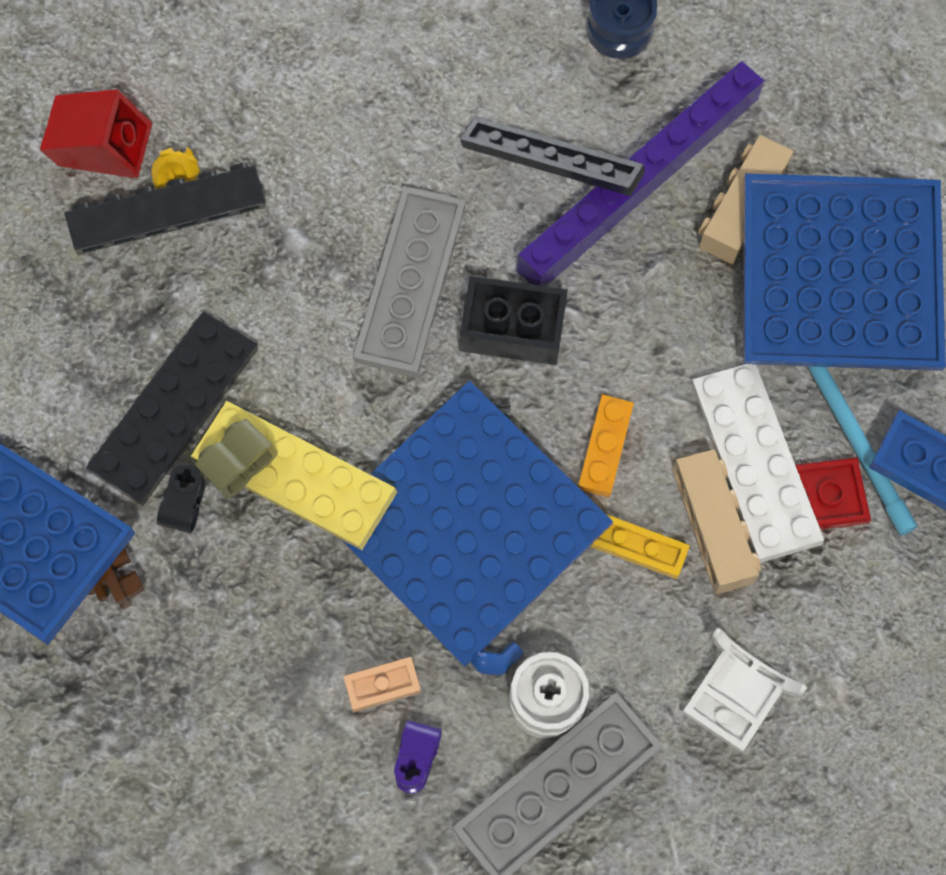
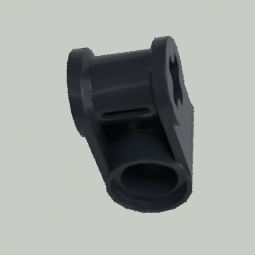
[157,464,206,534]

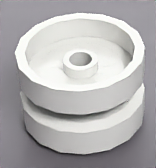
[509,652,589,739]

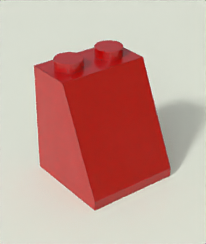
[40,89,153,178]

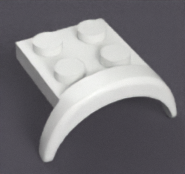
[682,628,807,753]

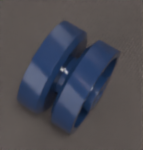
[586,0,658,59]

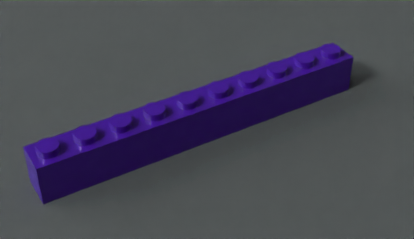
[517,61,765,286]

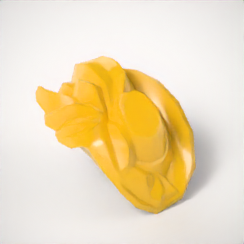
[151,147,201,189]

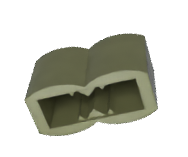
[195,418,278,500]

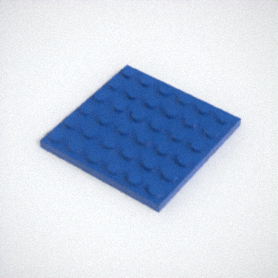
[743,173,946,371]
[339,380,613,668]

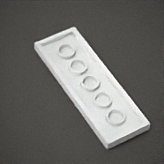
[691,364,824,563]

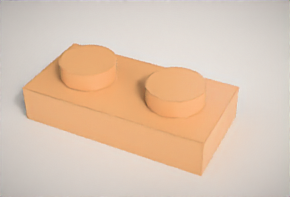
[343,657,421,713]

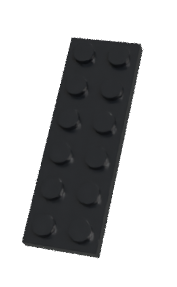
[86,311,259,506]

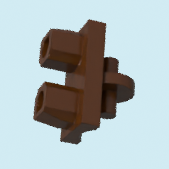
[88,548,145,610]

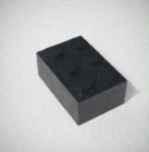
[459,276,568,365]

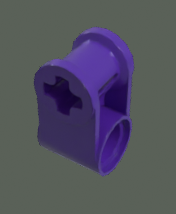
[394,720,442,794]

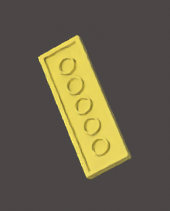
[191,401,397,550]

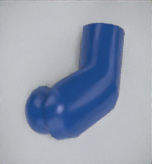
[471,642,524,676]

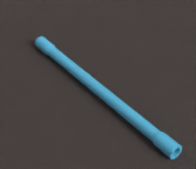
[807,366,918,536]

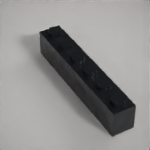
[64,163,266,255]

